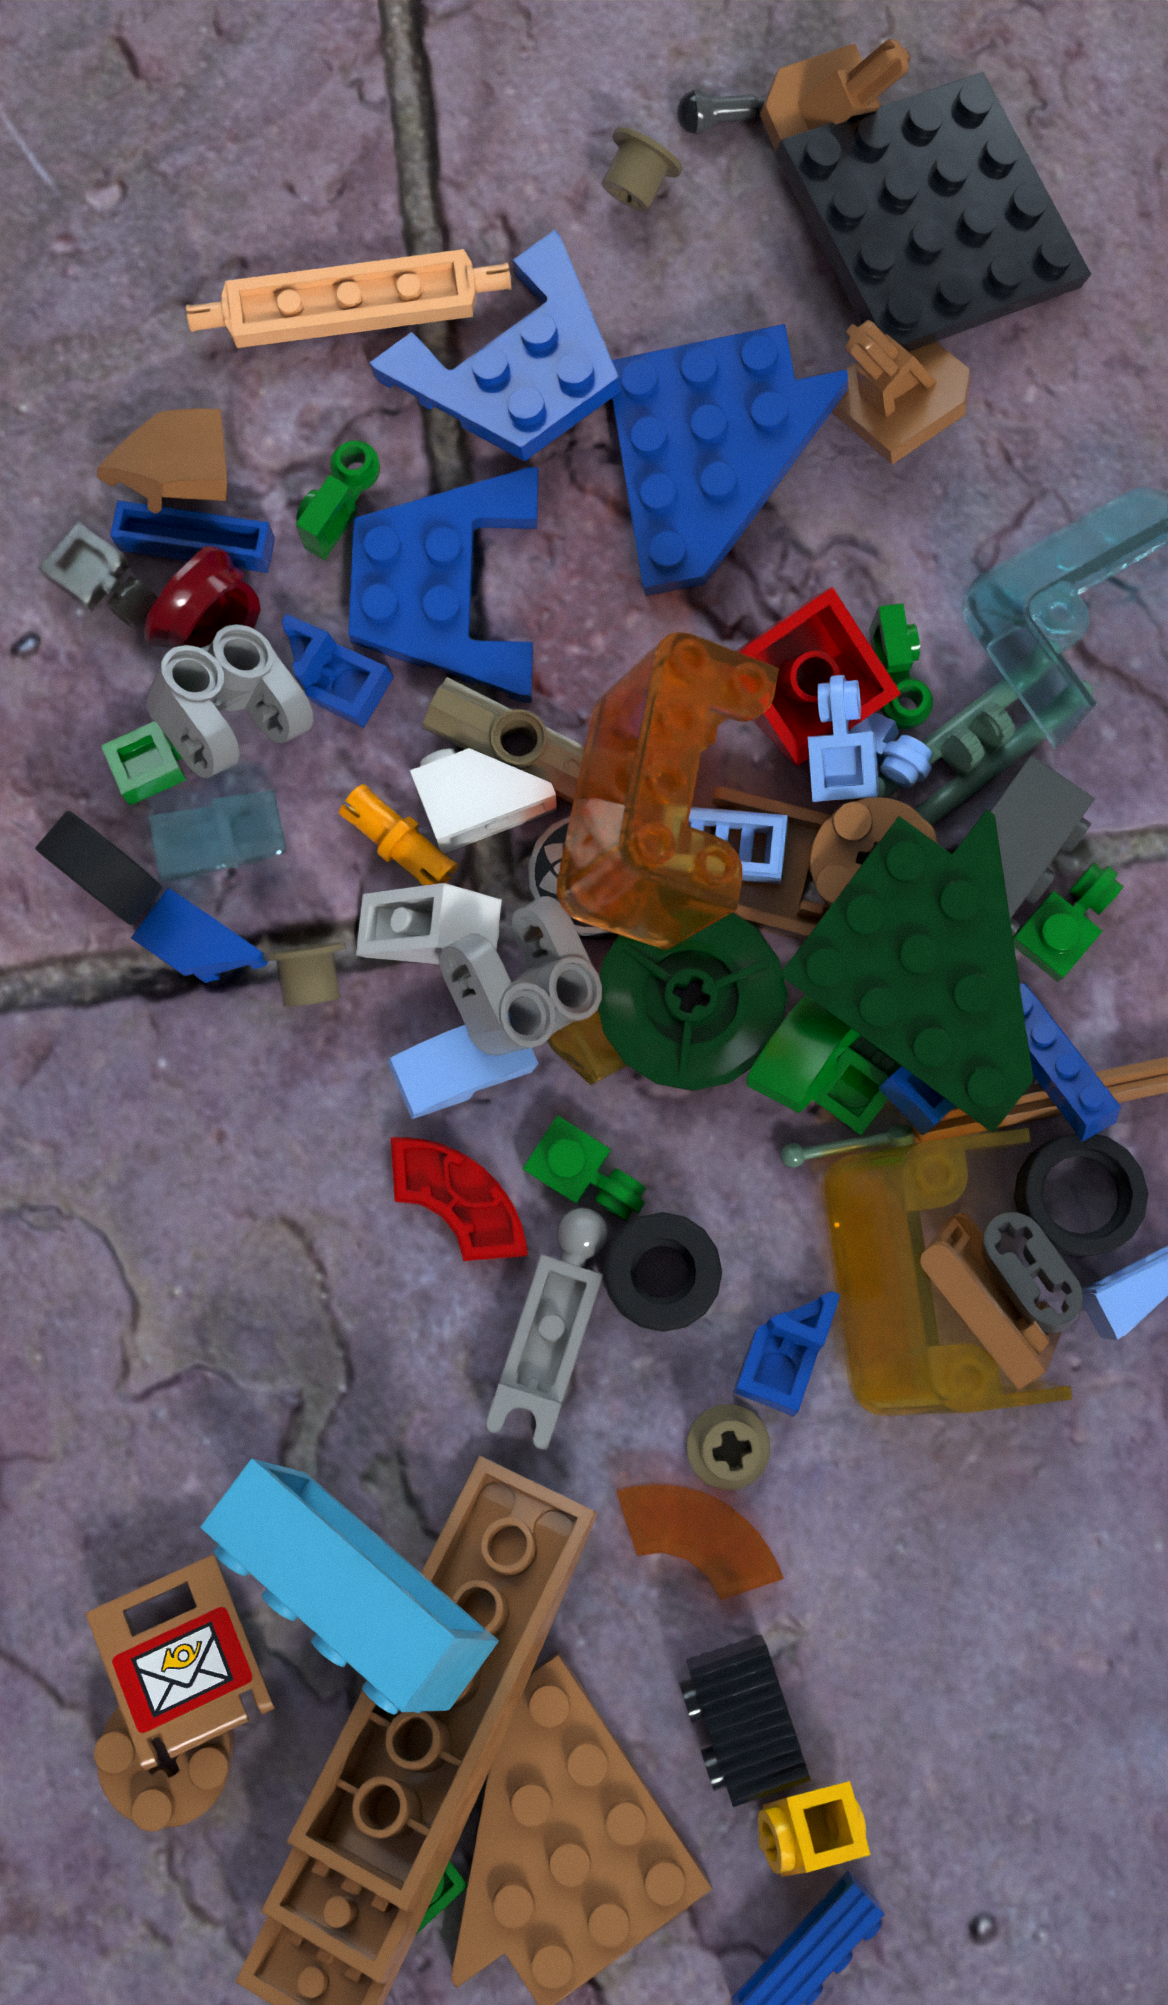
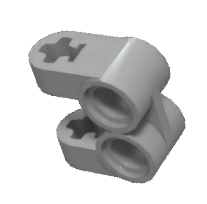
[146,624,313,778]
[439,896,602,1056]

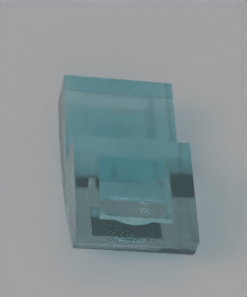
[148,790,286,882]

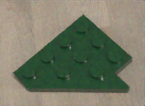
[779,810,1034,1133]

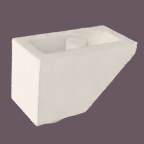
[410,748,557,854]
[356,883,502,964]

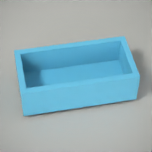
[200,1458,499,1714]

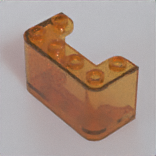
[557,632,779,950]

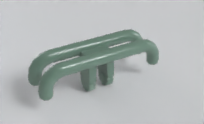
[862,642,1093,826]

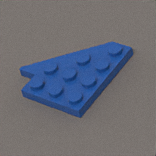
[612,324,848,596]

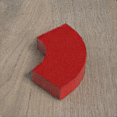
[390,1137,529,1261]

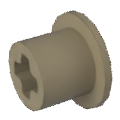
[601,127,682,212]
[263,942,346,1007]
[686,1404,770,1490]

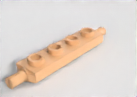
[186,249,512,348]

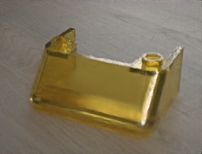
[821,1128,1072,1416]

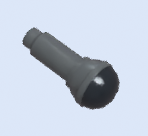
[677,89,766,135]

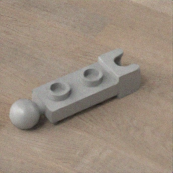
[485,1208,608,1450]

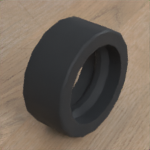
[35,811,162,925]
[1014,1133,1148,1257]

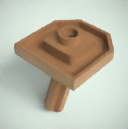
[760,39,911,152]
[832,320,971,465]

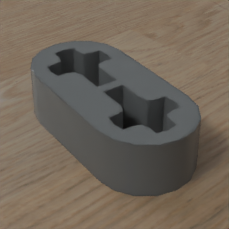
[982,1212,1083,1333]

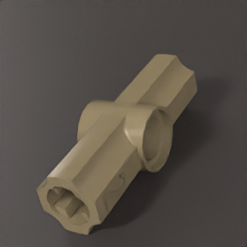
[422,677,614,812]

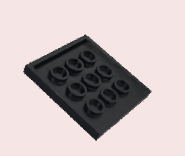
[774,72,1091,352]

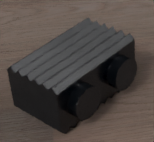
[679,1635,811,1807]

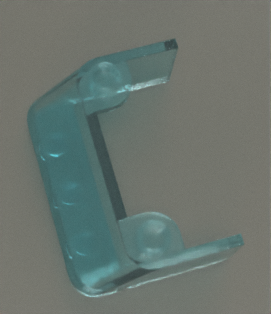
[962,487,1168,749]

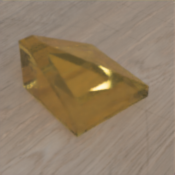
[547,1010,627,1085]

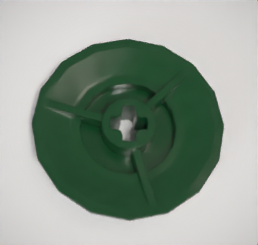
[598,902,787,1091]

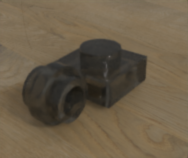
[38,522,158,629]

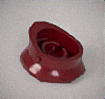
[144,546,261,649]

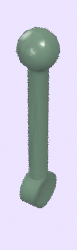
[780,1125,913,1168]

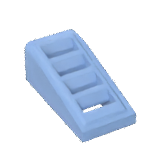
[654,804,788,885]
[1082,1245,1168,1340]

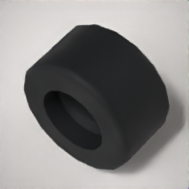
[603,1212,722,1332]

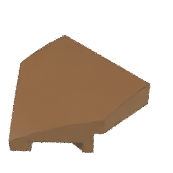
[97,408,227,514]

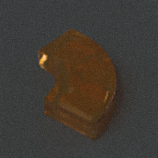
[616,1482,784,1600]

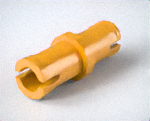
[338,784,459,886]

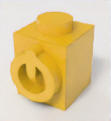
[757,1781,871,1877]

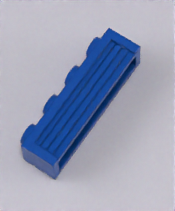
[110,500,275,573]
[1020,983,1121,1142]
[731,1870,885,2005]

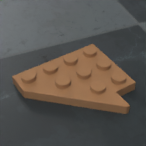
[451,1650,712,2005]

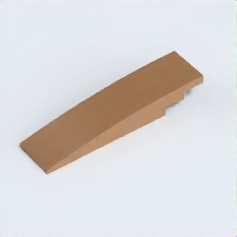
[235,1456,597,2005]

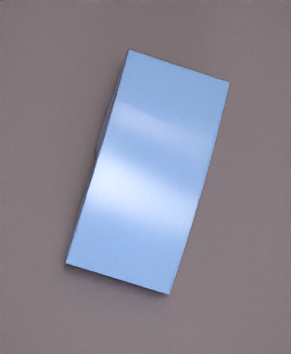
[388,1011,539,1119]

